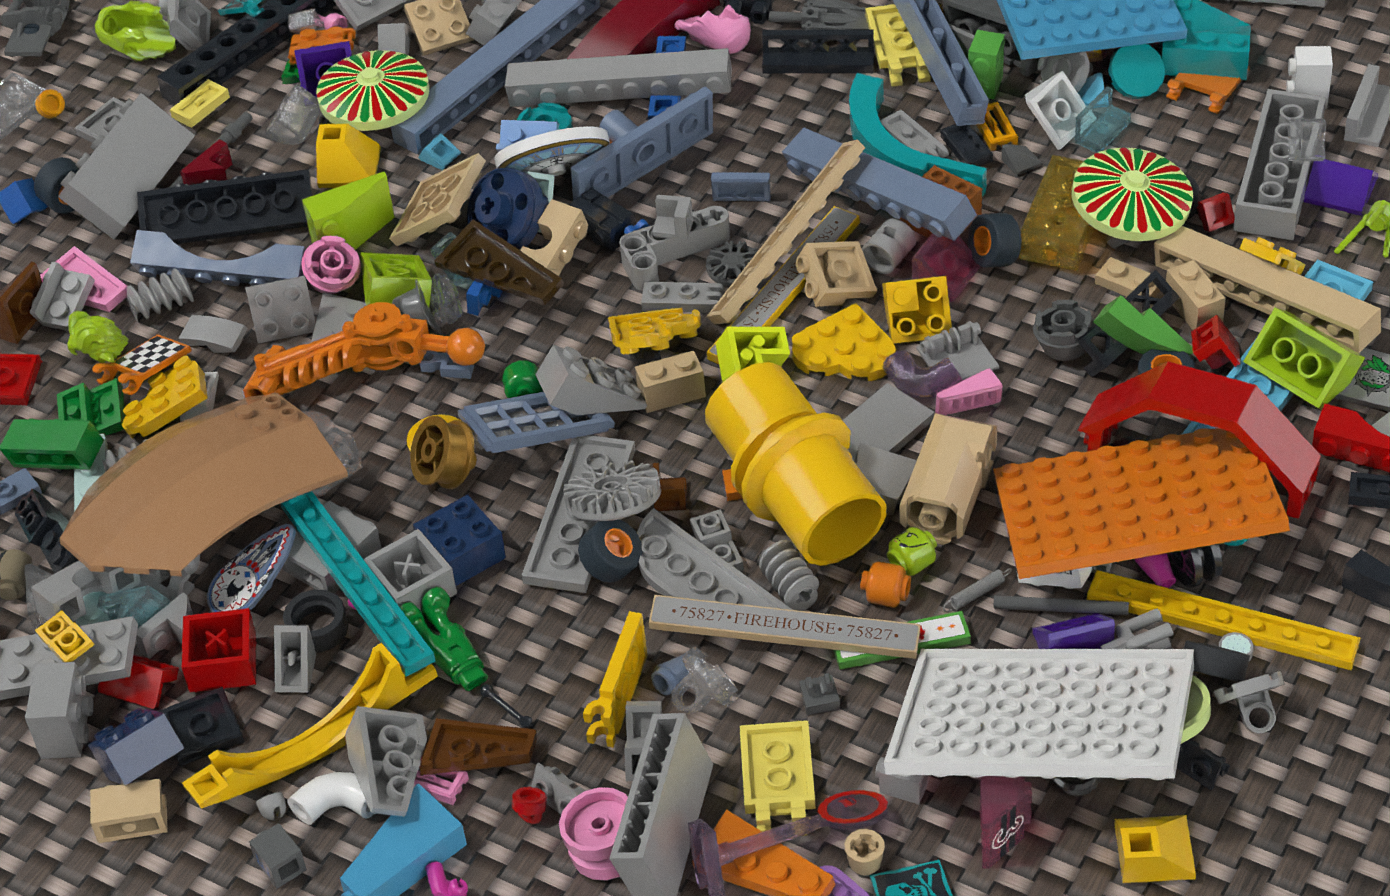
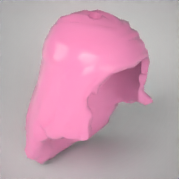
[675,4,751,54]

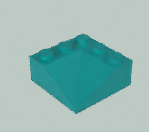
[1162,0,1251,80]

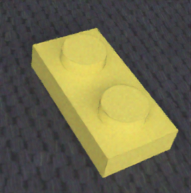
[170,79,230,128]

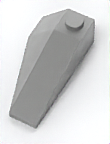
[345,706,427,817]

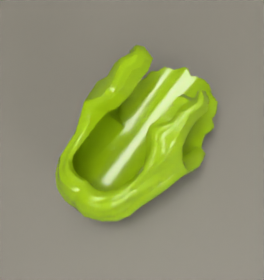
[95,1,176,62]

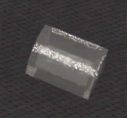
[264,84,321,145]

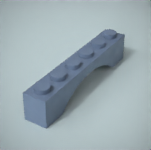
[130,230,308,286]

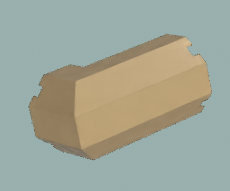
[899,413,997,545]

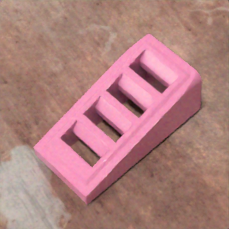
[935,368,1003,415]

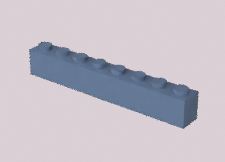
[782,128,977,241]

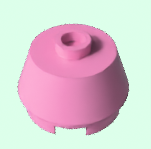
[301,236,361,294]

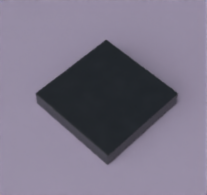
[159,686,245,766]

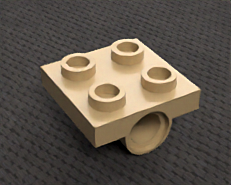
[404,0,474,56]

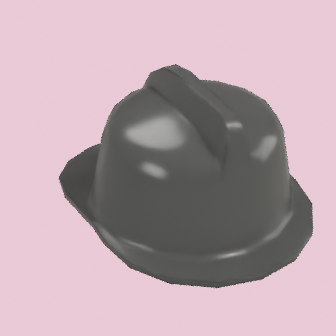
[392,279,444,336]

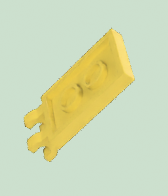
[865,4,930,87]
[740,721,816,837]

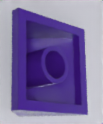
[294,41,352,105]
[1303,157,1378,216]
[1032,614,1115,649]

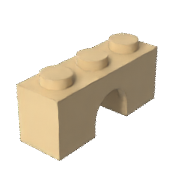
[520,199,588,276]

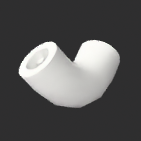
[287,772,376,825]

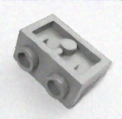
[30,262,95,331]

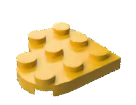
[792,303,896,381]
[608,308,702,354]
[122,356,208,438]

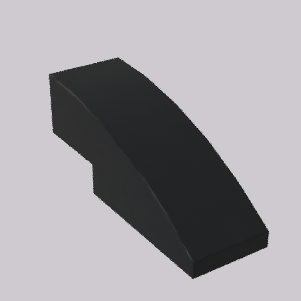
[1341,549,1390,608]

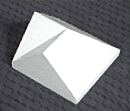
[1025,71,1094,150]

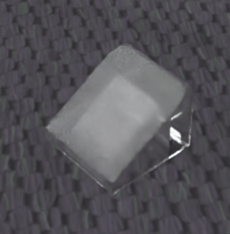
[288,9,324,34]

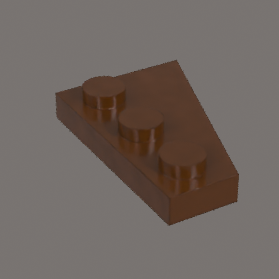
[420,718,537,776]

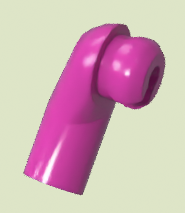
[425,862,468,896]

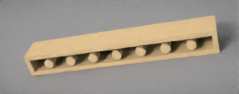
[1154,226,1381,353]

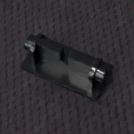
[1177,739,1230,790]

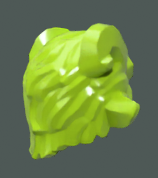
[67,311,129,363]

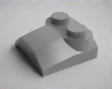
[158,0,211,51]

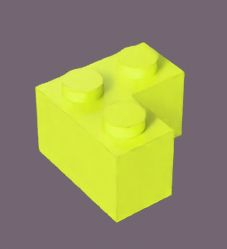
[715,327,790,382]

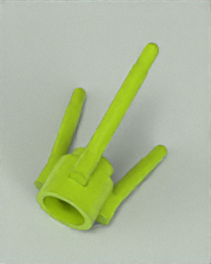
[1334,200,1390,258]

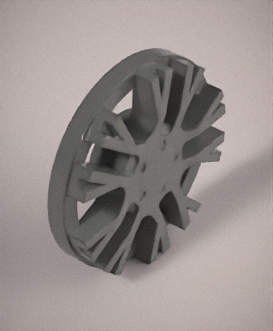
[706,241,758,286]

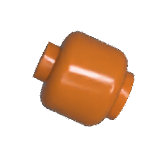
[860,561,911,608]

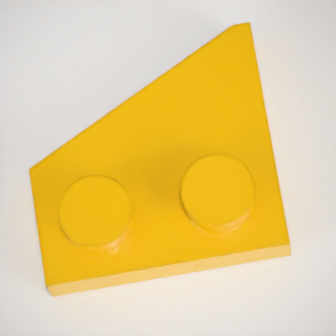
[1239,237,1306,275]

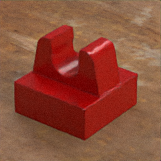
[1197,192,1235,232]

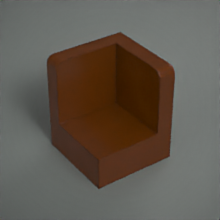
[653,463,687,511]

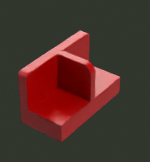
[1191,315,1241,369]

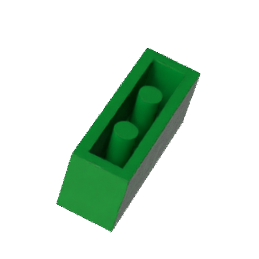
[0,418,104,470]

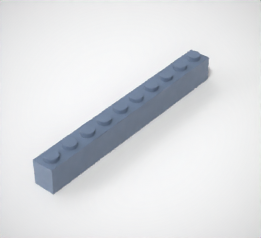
[391,0,600,155]

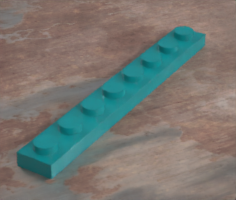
[280,491,435,677]

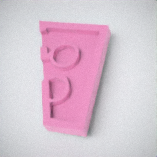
[40,246,127,312]

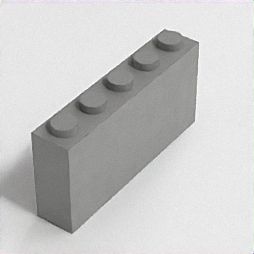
[58,93,195,239]
[609,713,713,896]

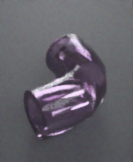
[882,350,963,399]

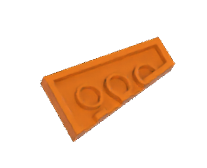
[692,809,835,896]

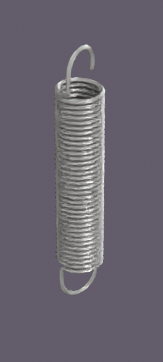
[943,568,1012,612]

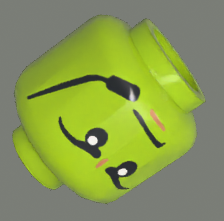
[887,527,937,576]

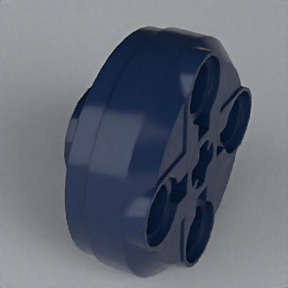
[467,168,549,250]

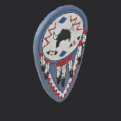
[207,524,296,612]

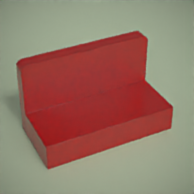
[98,654,179,709]

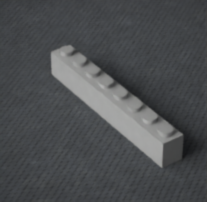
[505,48,732,107]

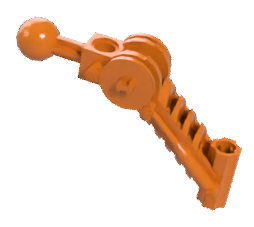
[243,302,485,398]

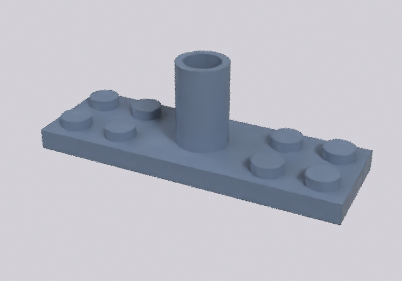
[571,86,713,201]

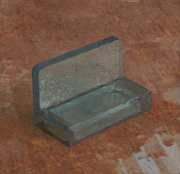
[1075,87,1131,153]

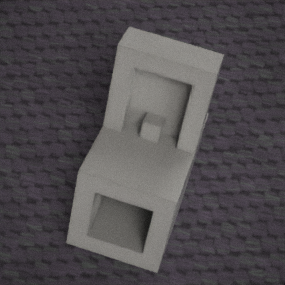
[624,701,662,781]

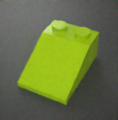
[302,171,395,250]
[360,252,432,307]

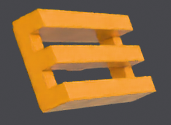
[976,102,1018,151]

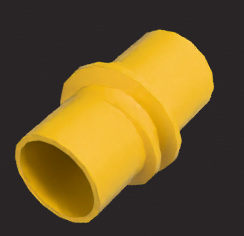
[705,362,887,566]

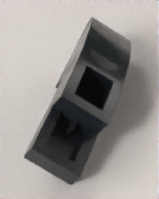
[15,489,79,574]

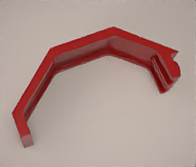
[1077,361,1321,519]

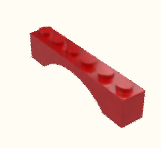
[1312,404,1390,473]

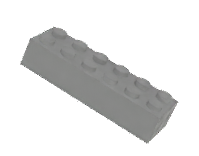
[1233,89,1326,240]

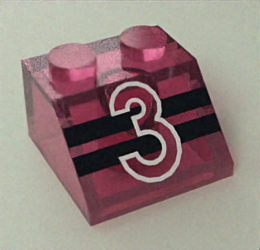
[980,776,1032,869]

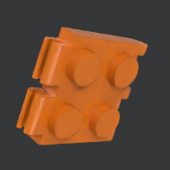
[288,26,356,65]

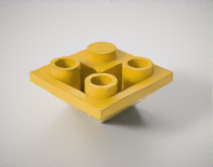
[316,124,381,188]
[882,276,952,343]
[1114,815,1196,883]

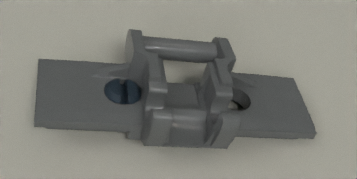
[0,0,70,57]

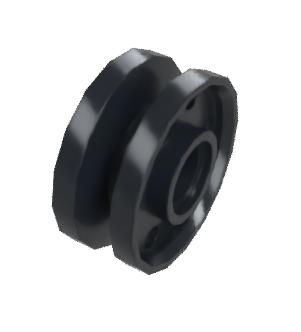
[1167,544,1223,588]

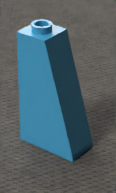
[340,783,467,896]

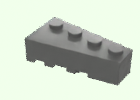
[943,0,1040,76]

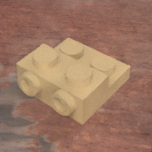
[796,241,877,307]

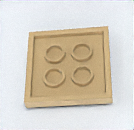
[389,153,486,246]

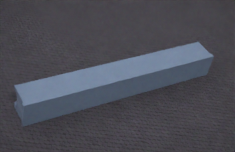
[893,0,989,126]

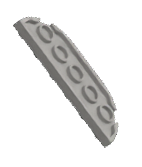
[637,508,792,610]

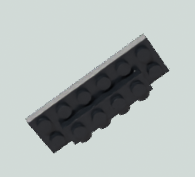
[137,169,313,244]

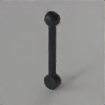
[480,684,533,729]

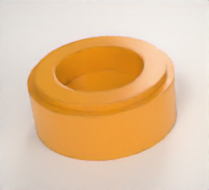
[35,89,65,119]

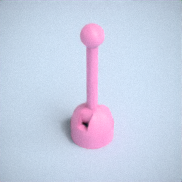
[311,12,348,30]

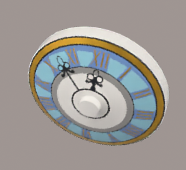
[494,127,610,176]

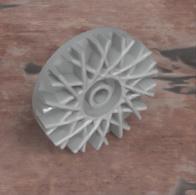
[563,460,661,521]

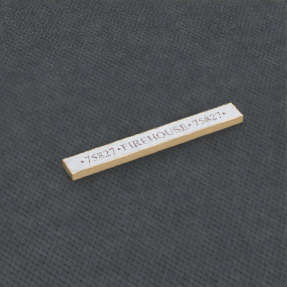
[649,595,920,659]

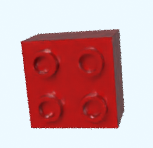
[182,608,256,693]

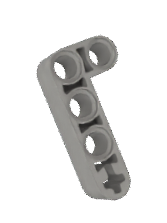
[620,206,730,291]

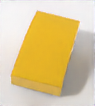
[35,610,94,662]

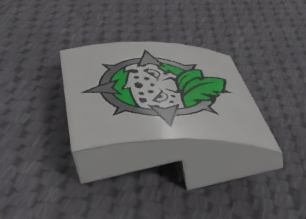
[1335,348,1390,412]

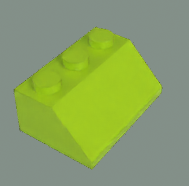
[1243,307,1365,409]

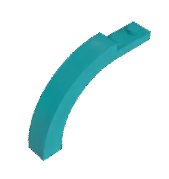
[849,73,987,197]

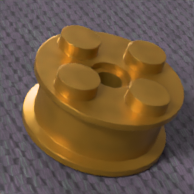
[410,416,477,489]

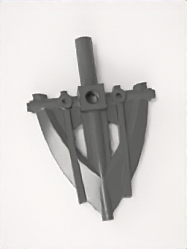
[769,0,869,47]

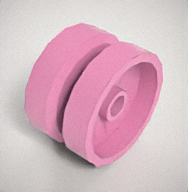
[559,787,628,880]

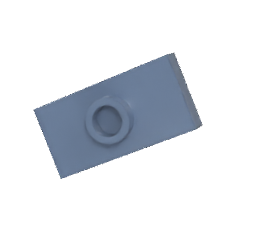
[711,172,771,201]
[0,468,42,515]

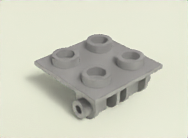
[245,276,315,343]
[916,321,999,388]

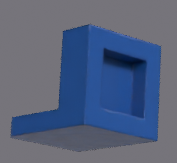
[0,178,48,224]

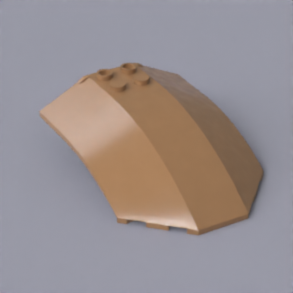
[60,392,348,576]

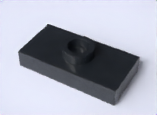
[940,124,993,166]

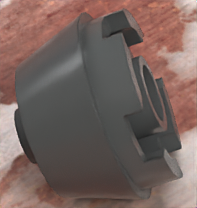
[1033,300,1095,361]

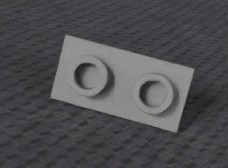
[531,763,585,815]

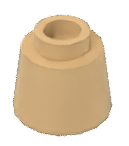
[844,829,885,875]

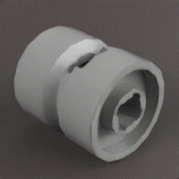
[862,218,916,274]

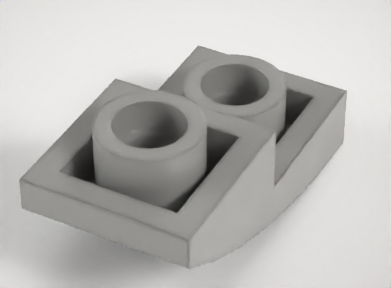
[178,315,248,353]
[690,509,744,571]

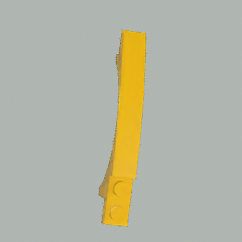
[182,643,438,808]

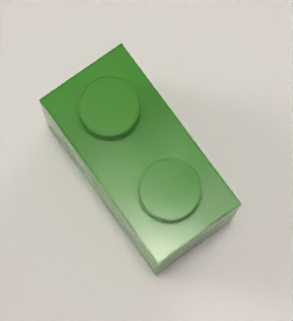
[968,30,1005,99]

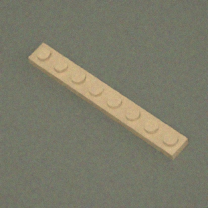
[706,140,865,325]

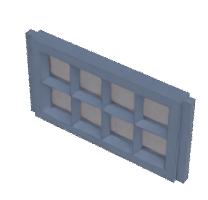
[458,392,615,453]

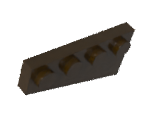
[434,220,564,306]

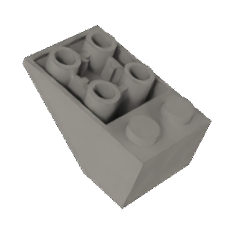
[536,344,647,415]

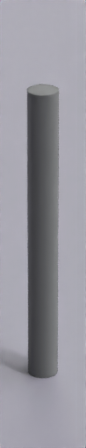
[993,595,1129,615]

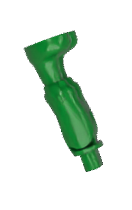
[400,587,488,691]

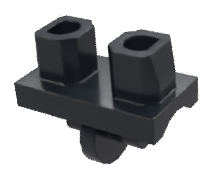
[723,0,774,24]

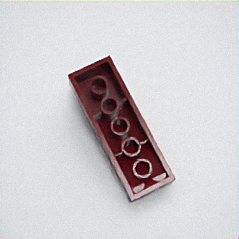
[567,0,720,59]

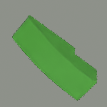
[1093,295,1193,355]

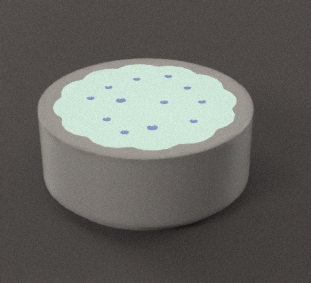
[1219,632,1253,663]

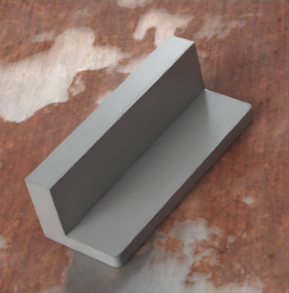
[1344,64,1390,147]

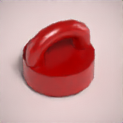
[512,787,547,824]

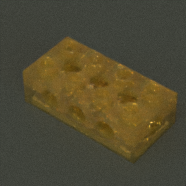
[1019,155,1094,271]

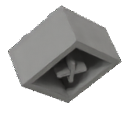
[363,529,457,613]
[25,662,93,759]

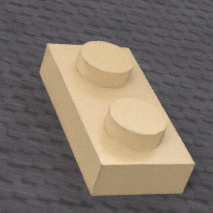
[1095,257,1160,298]

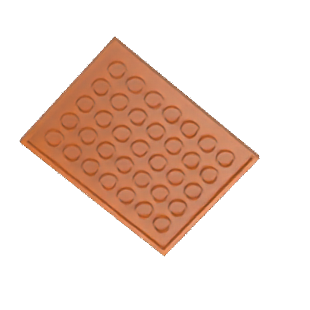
[993,428,1290,579]

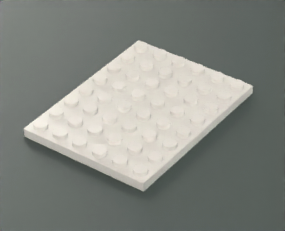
[884,649,1194,780]

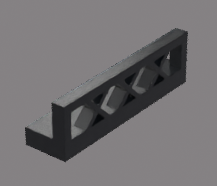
[762,29,874,74]
[1078,270,1180,377]

